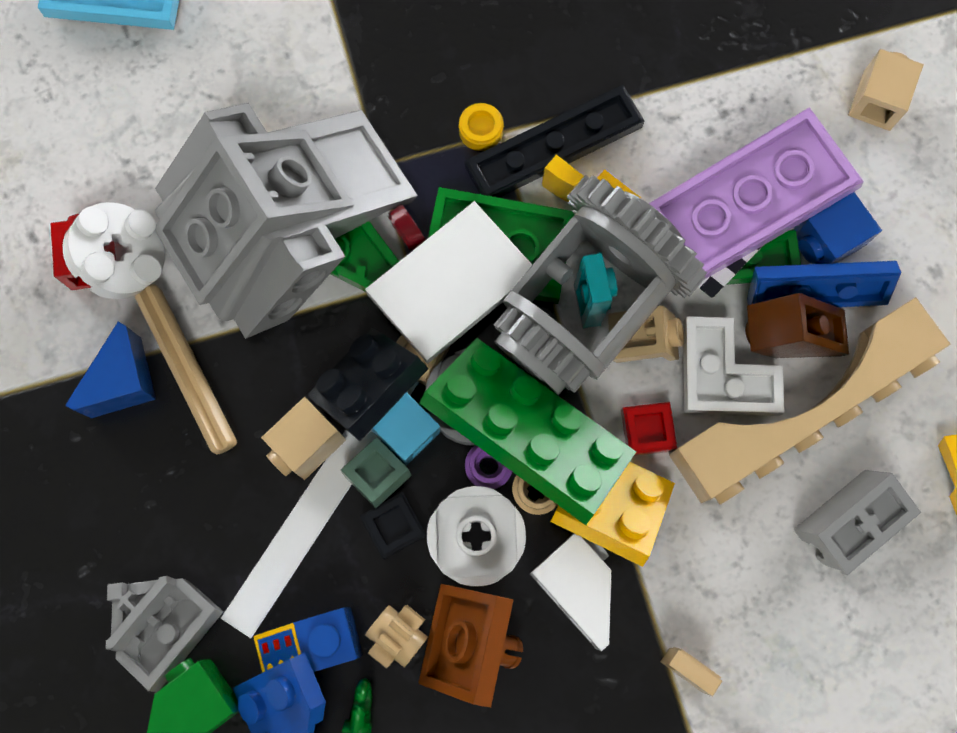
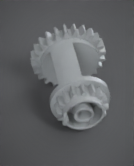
[494,175,707,395]

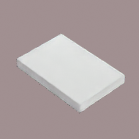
[365,201,532,364]

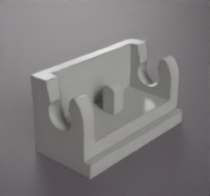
[793,470,921,575]

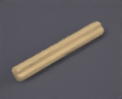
[135,284,237,455]

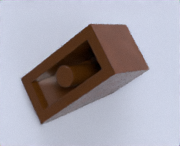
[745,293,849,358]

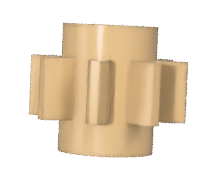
[365,605,428,669]

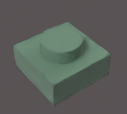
[341,437,412,509]

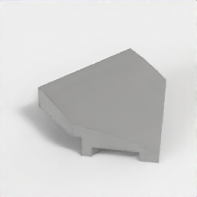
[106,576,224,692]

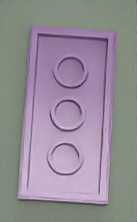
[649,107,864,280]

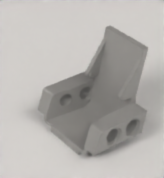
[155,103,418,339]

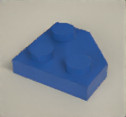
[233,652,326,733]

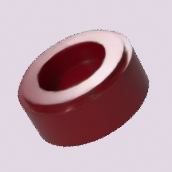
[387,204,426,251]

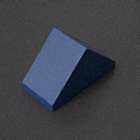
[65,322,156,418]

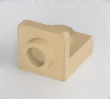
[608,305,684,363]

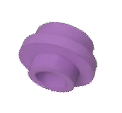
[465,445,512,489]

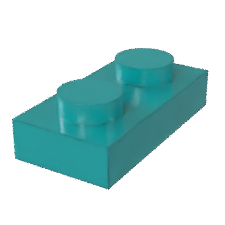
[573,253,618,329]

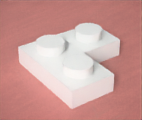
[683,317,784,416]

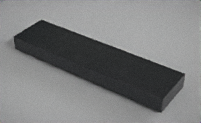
[465,84,645,198]

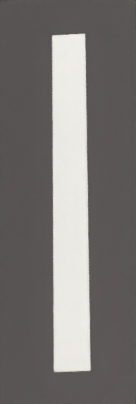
[221,381,419,638]

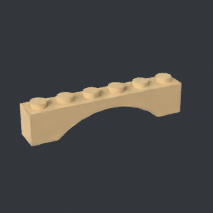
[669,297,951,505]

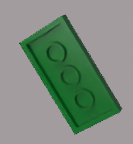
[419,338,636,525]

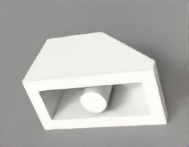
[530,534,611,651]

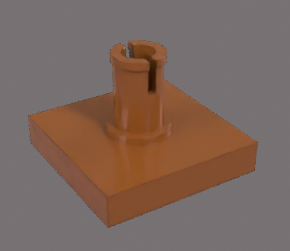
[418,584,523,708]

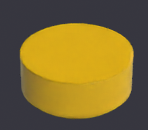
[459,103,504,151]

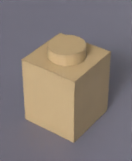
[848,49,924,131]
[261,397,346,480]

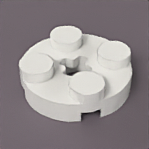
[63,202,165,299]
[427,486,526,587]

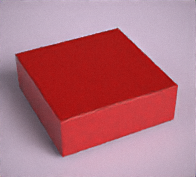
[621,402,677,456]

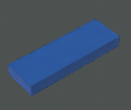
[747,261,902,307]

